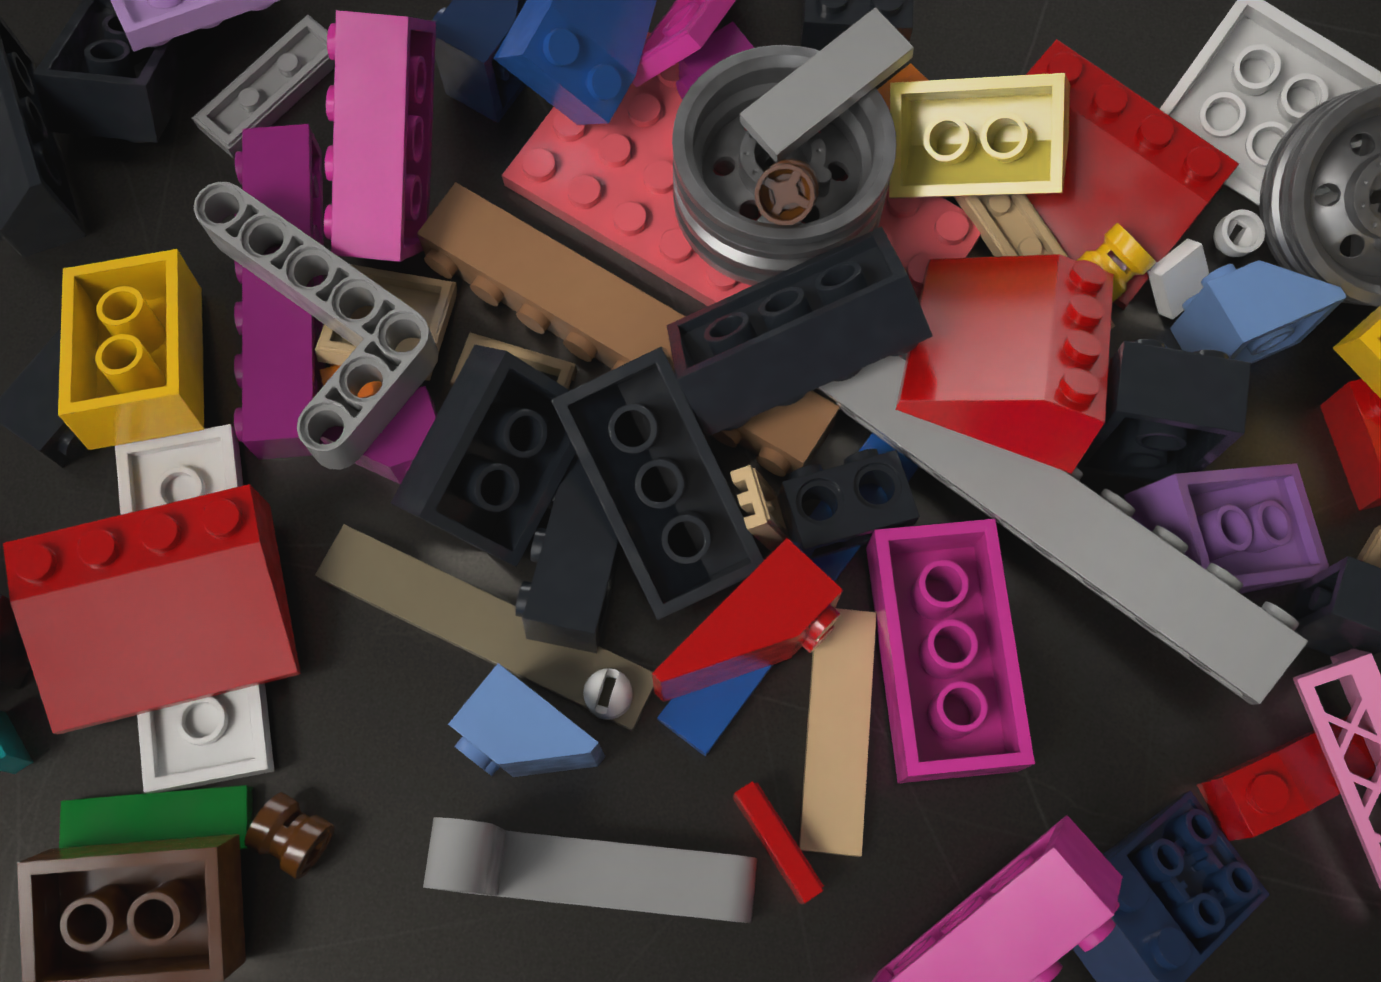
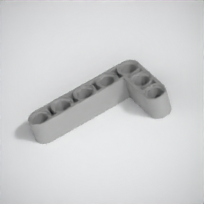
[194,182,439,470]
[423,817,757,923]

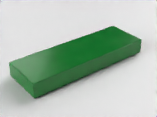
[59,785,253,850]

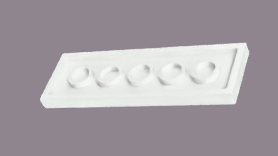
[115,424,274,794]

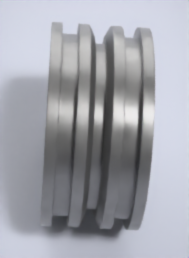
[672,45,897,286]
[1259,84,1381,307]

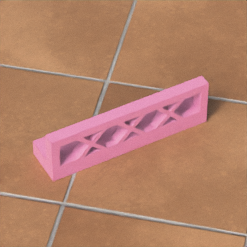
[1293,649,1381,890]

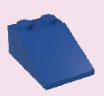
[493,0,657,125]

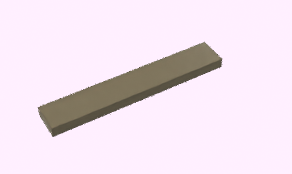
[315,524,654,732]

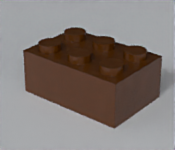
[17,834,246,982]

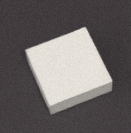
[1147,238,1209,320]

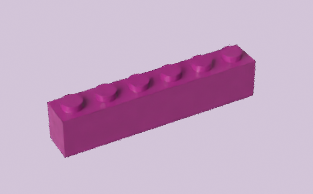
[234,124,326,460]

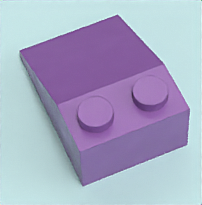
[1124,463,1329,594]

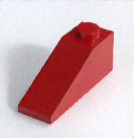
[1197,714,1376,841]

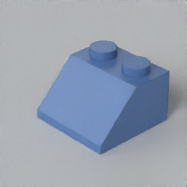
[1170,260,1347,364]
[448,663,605,777]

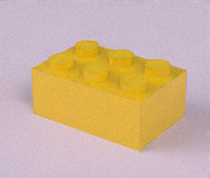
[58,249,204,450]

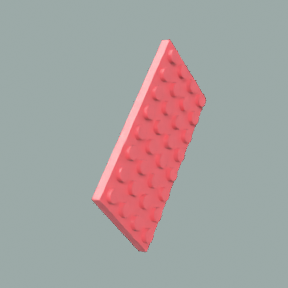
[502,32,981,357]

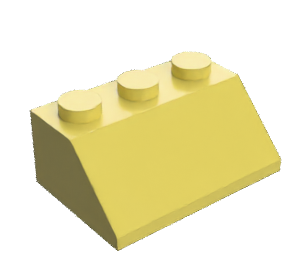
[889,73,1070,198]

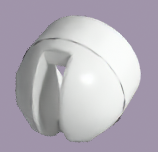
[1213,209,1265,257]
[583,668,633,720]

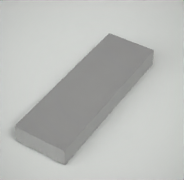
[739,7,914,162]
[192,14,335,159]

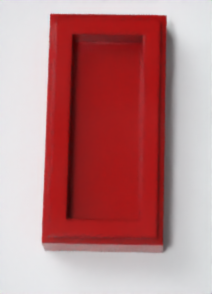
[733,781,824,904]

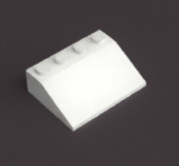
[1160,0,1381,206]

